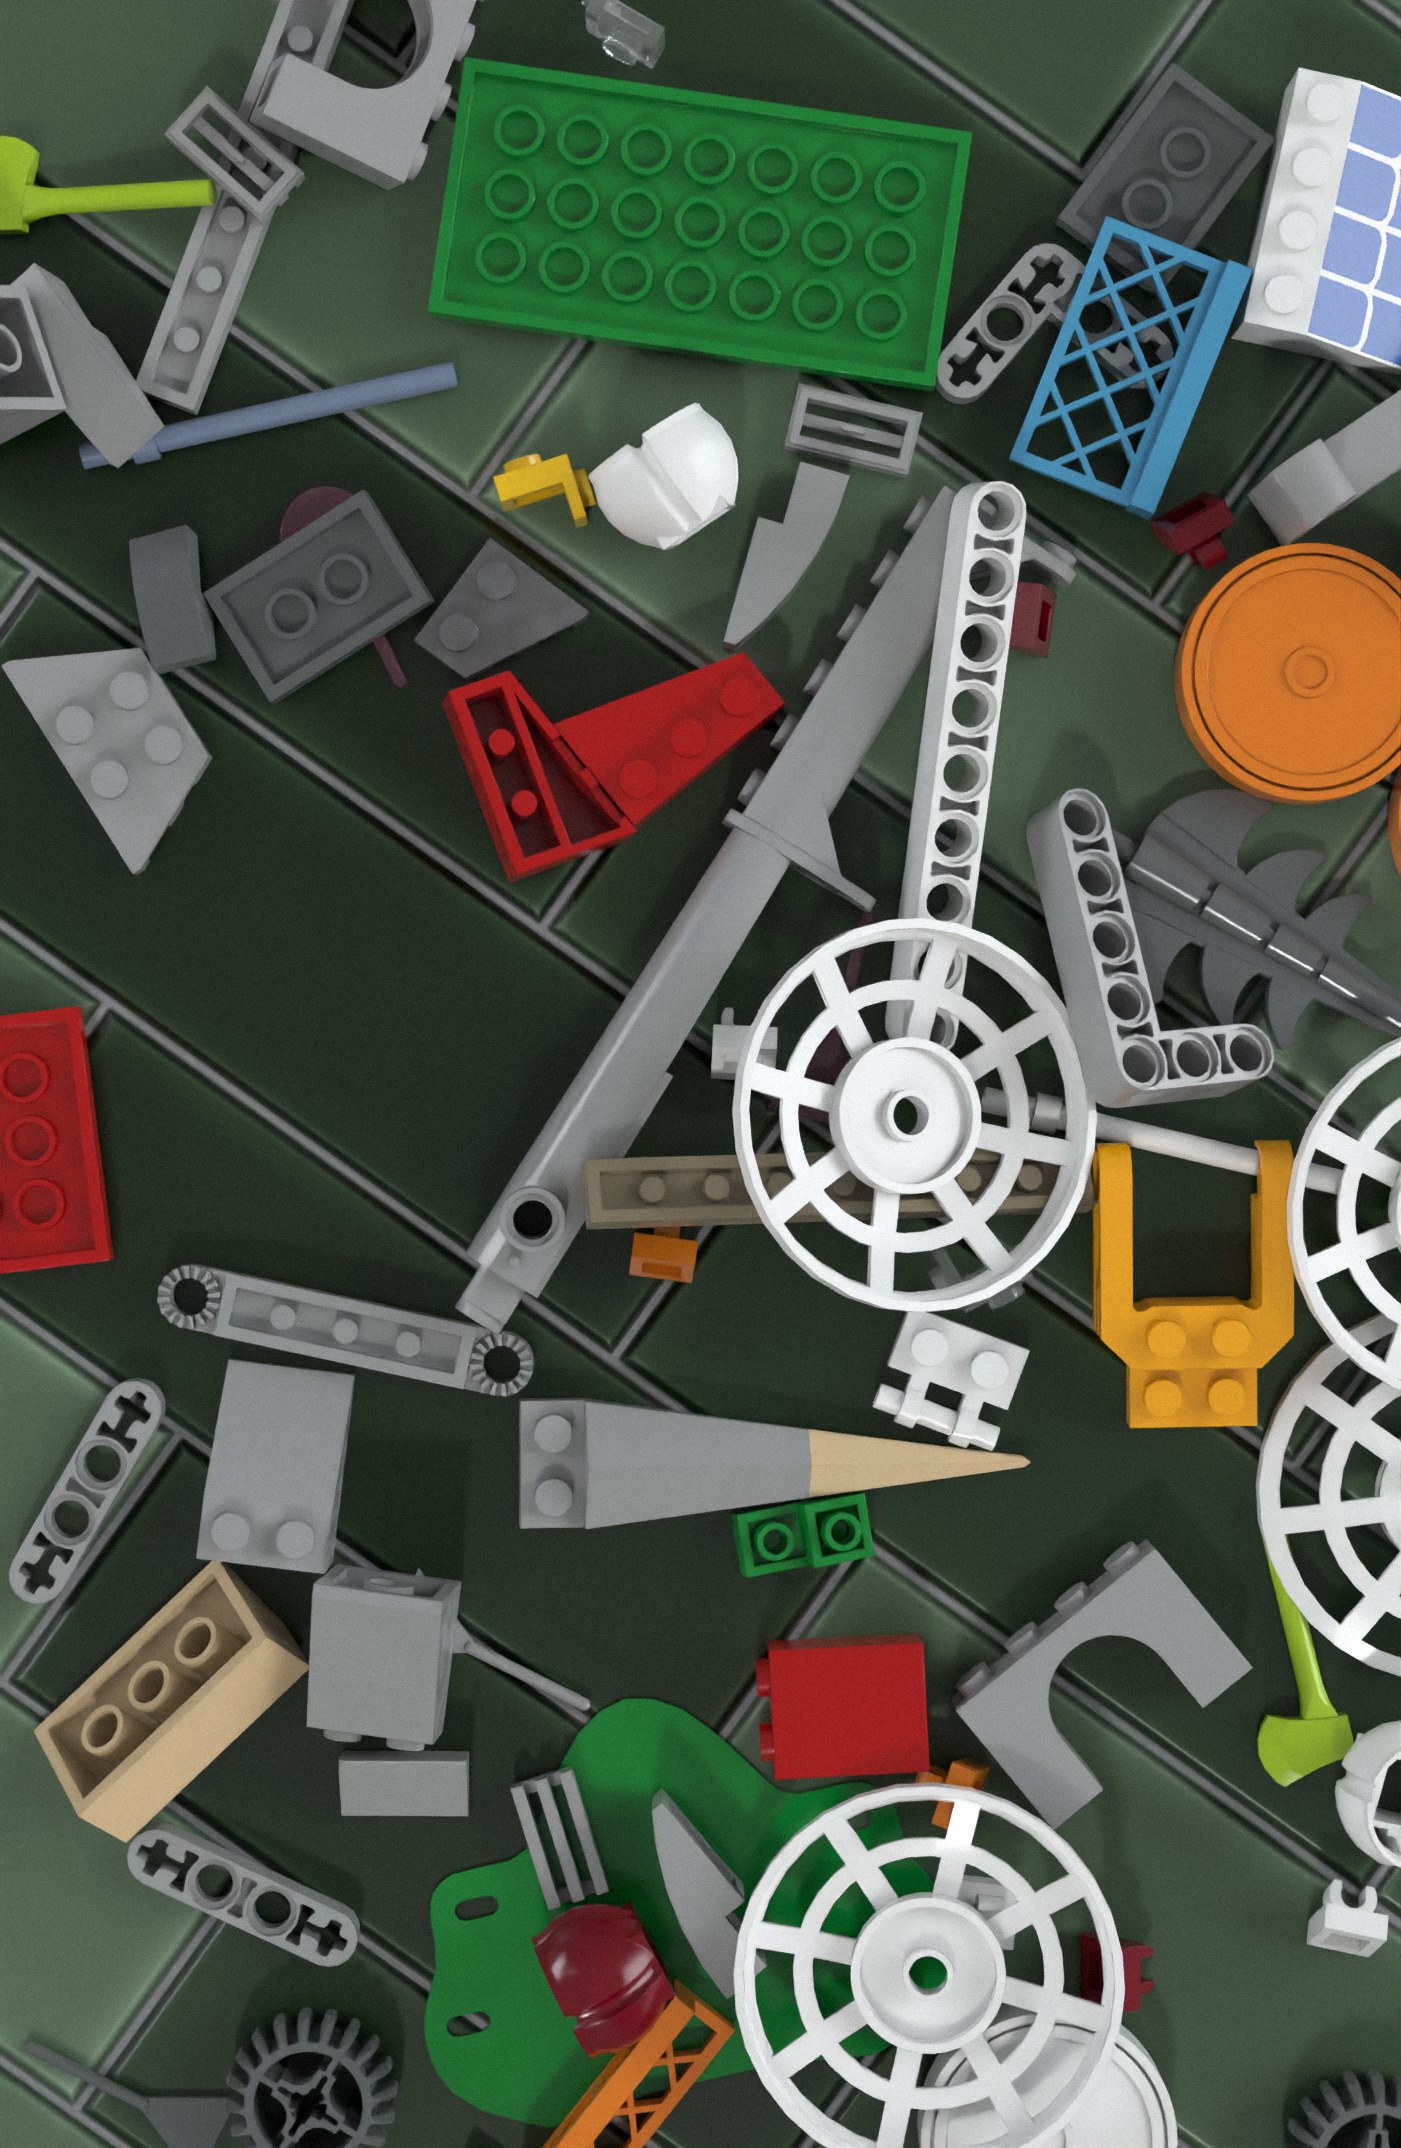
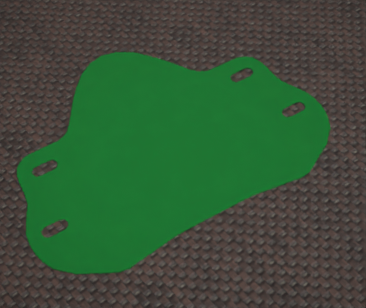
[423,1698,947,2128]

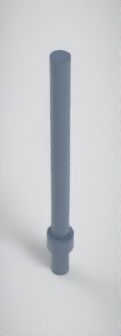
[78,361,459,469]

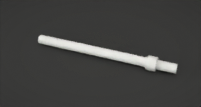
[981,1087,1343,1195]

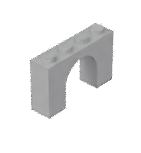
[249,0,484,190]
[951,1539,1253,1830]

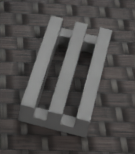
[164,86,306,226]
[784,383,923,479]
[510,1765,610,1910]

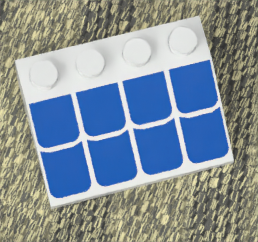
[1231,67,1401,375]

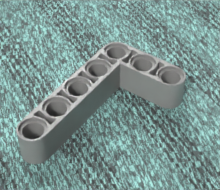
[1247,390,1401,546]
[1026,788,1274,1108]

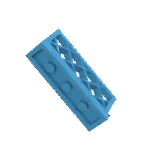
[1008,216,1253,519]

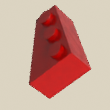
[553,652,785,829]
[443,670,638,883]

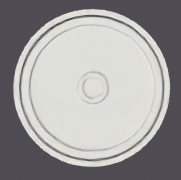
[917,2004,1178,2148]

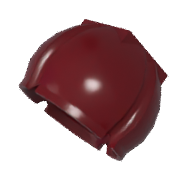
[531,1901,676,2059]

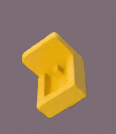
[493,454,596,528]

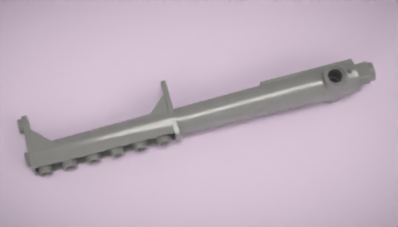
[455,485,1077,1334]

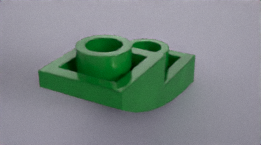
[731,1492,875,1578]

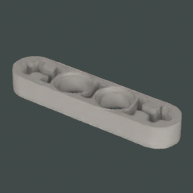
[9,1378,166,1604]
[127,1822,361,1967]

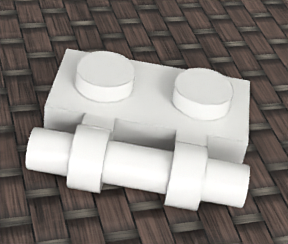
[872,1311,1030,1451]

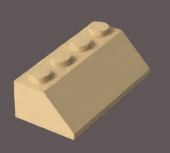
[34,1561,309,1843]

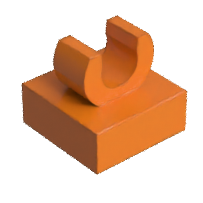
[629,1226,698,1283]
[914,1756,991,1830]

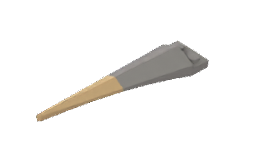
[519,1398,1031,1529]

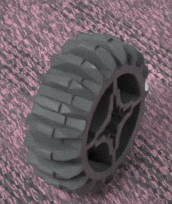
[224,2006,398,2148]
[1282,2067,1401,2148]

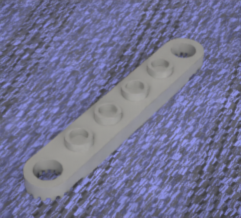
[157,1264,535,1396]

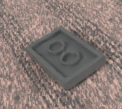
[1055,62,1275,299]
[203,490,435,703]

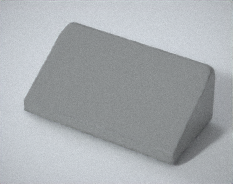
[339,1751,469,1816]

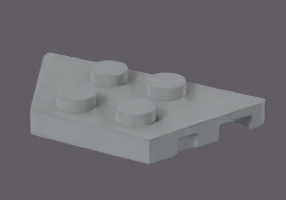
[1,648,212,875]

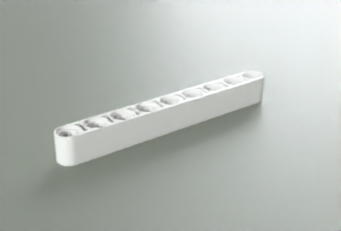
[885,481,1026,1050]

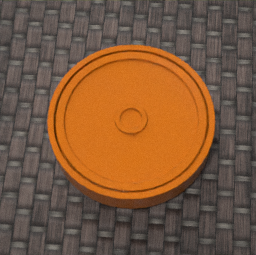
[1174,543,1401,805]

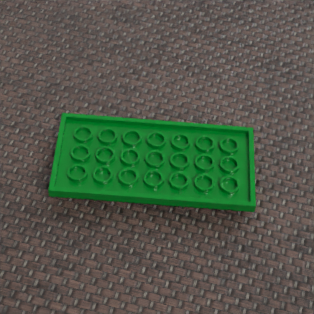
[428,57,972,391]

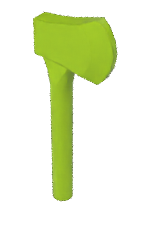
[0,136,216,235]
[1257,1533,1354,1787]

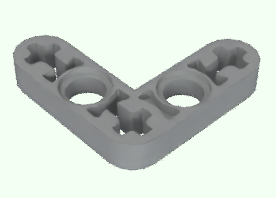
[935,243,1174,404]

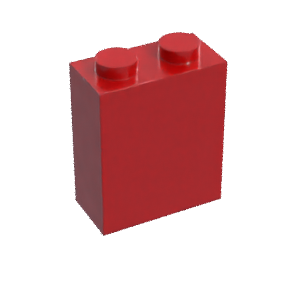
[755,1633,930,1780]

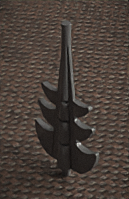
[1111,789,1401,1050]

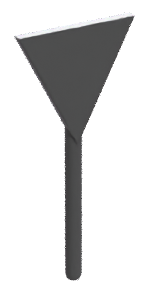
[24,2040,230,2148]

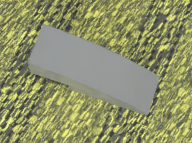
[11,263,165,468]
[723,462,850,652]
[652,1788,767,1999]

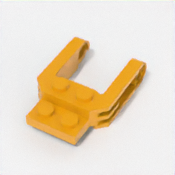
[1092,1140,1294,1428]

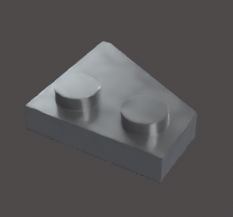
[414,538,589,681]

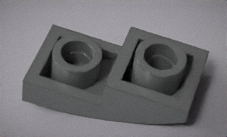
[129,525,216,675]

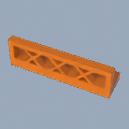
[542,1979,735,2148]

